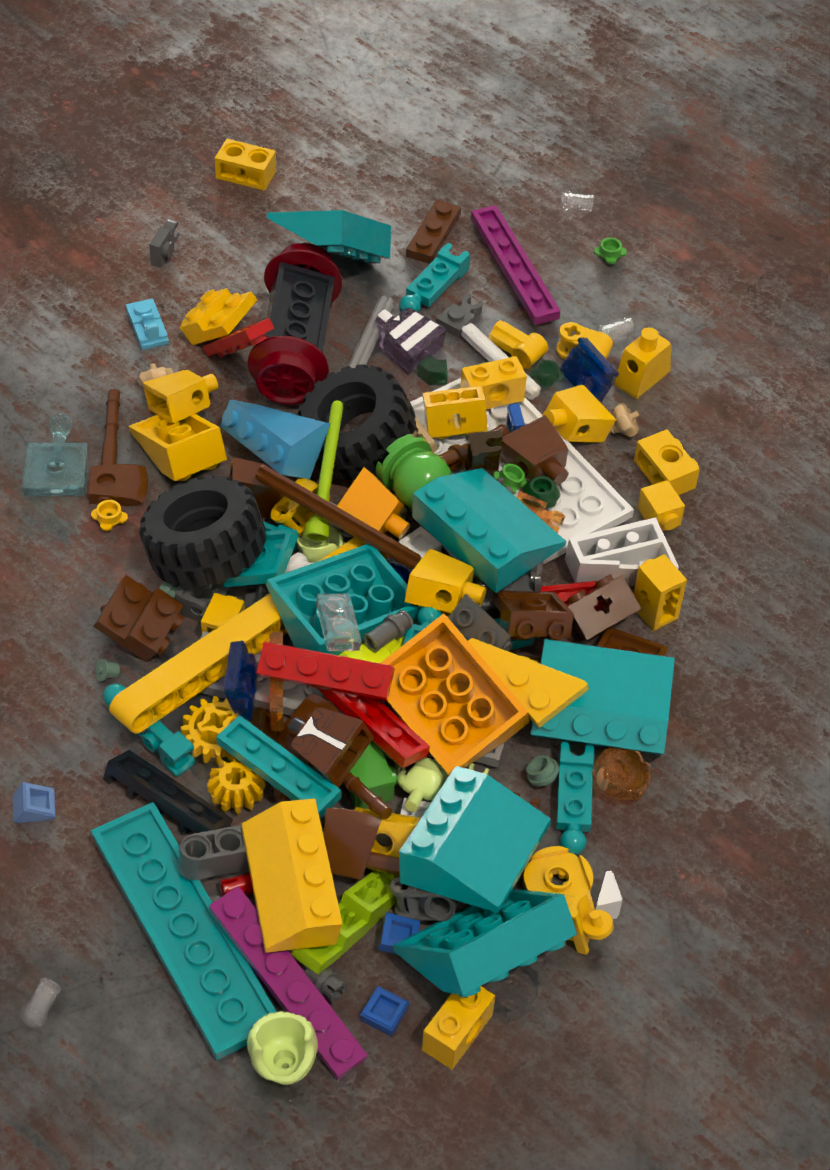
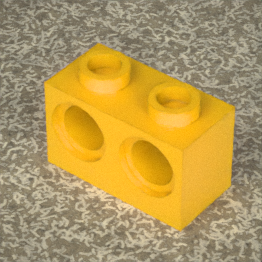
[215,139,276,191]

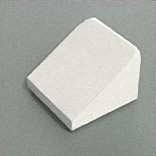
[596,871,623,919]

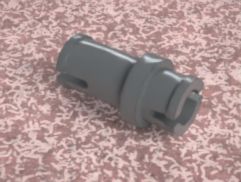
[363,610,413,653]
[296,959,347,1003]

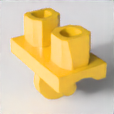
[560,887,614,955]

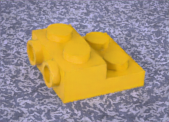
[179,288,258,345]

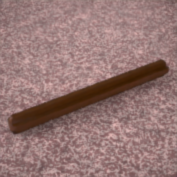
[255,465,421,570]

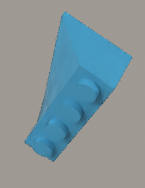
[220,399,331,479]

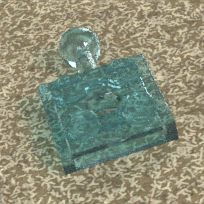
[22,413,89,496]

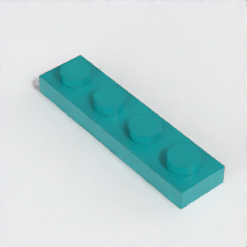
[216,715,341,818]

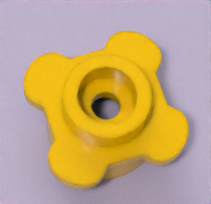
[91,500,128,531]

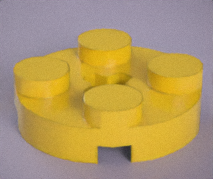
[523,846,593,896]

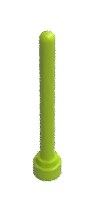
[304,400,343,542]

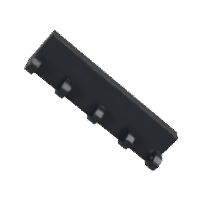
[103,750,233,835]

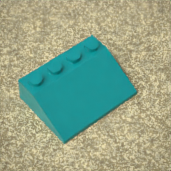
[267,210,391,264]
[412,468,567,593]
[266,544,422,655]
[531,639,675,756]
[399,766,551,913]
[392,889,577,997]

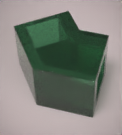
[417,355,448,385]

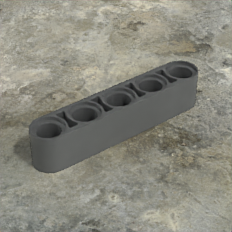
[178,813,326,880]

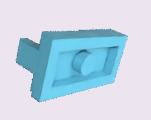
[126,298,169,350]

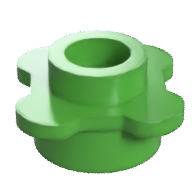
[594,237,627,264]
[492,463,527,494]

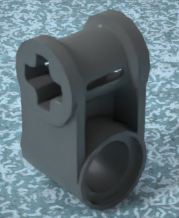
[390,876,458,921]

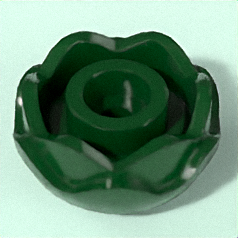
[522,476,561,511]

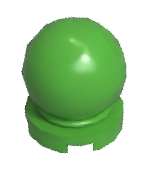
[376,434,452,510]

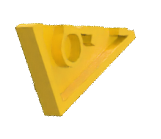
[468,638,589,728]

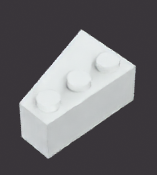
[565,517,679,586]

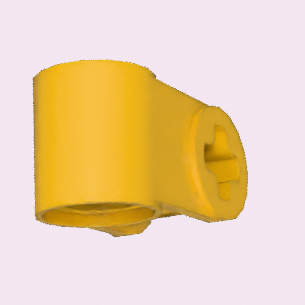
[555,322,613,370]
[271,478,330,537]

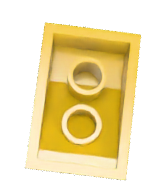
[128,414,227,481]

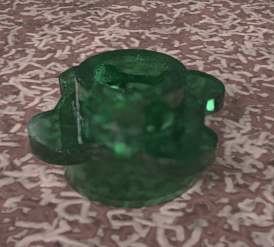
[530,360,564,388]

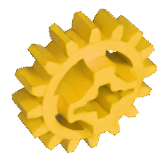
[181,696,251,764]

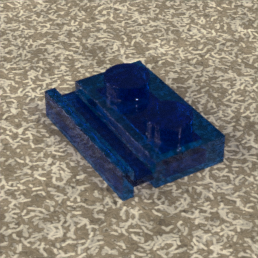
[560,337,619,403]
[223,640,258,722]

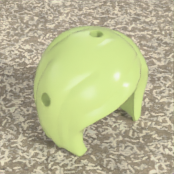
[247,1011,318,1085]

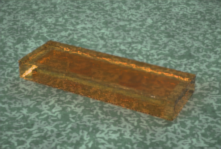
[270,632,284,731]

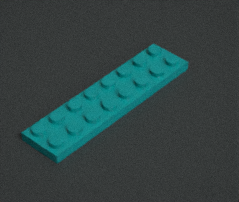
[91,802,276,1061]

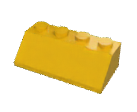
[241,799,342,953]

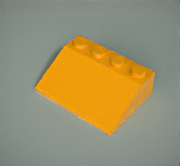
[381,613,530,776]

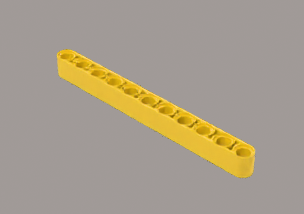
[109,537,388,734]

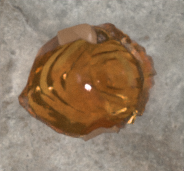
[592,748,652,802]

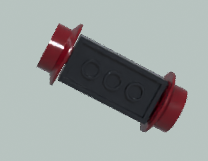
[247,243,343,405]

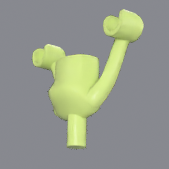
[387,754,489,812]

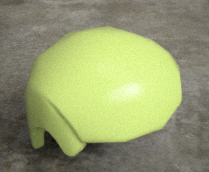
[296,526,345,563]

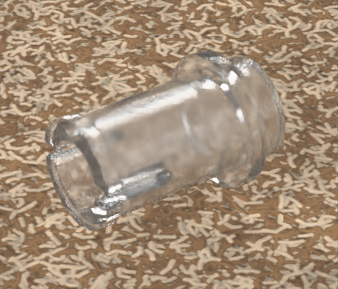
[560,190,594,212]
[597,316,635,340]
[21,978,61,1028]

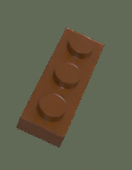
[406,199,461,264]

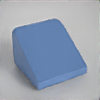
[13,782,55,823]

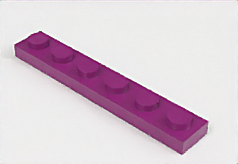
[471,205,561,325]
[209,886,368,1081]

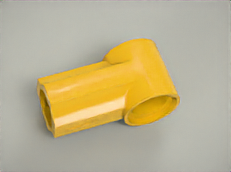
[489,320,548,369]

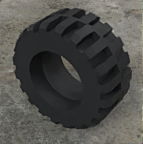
[297,364,416,480]
[139,476,267,589]

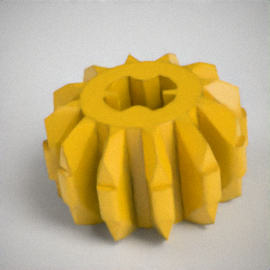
[207,757,265,815]

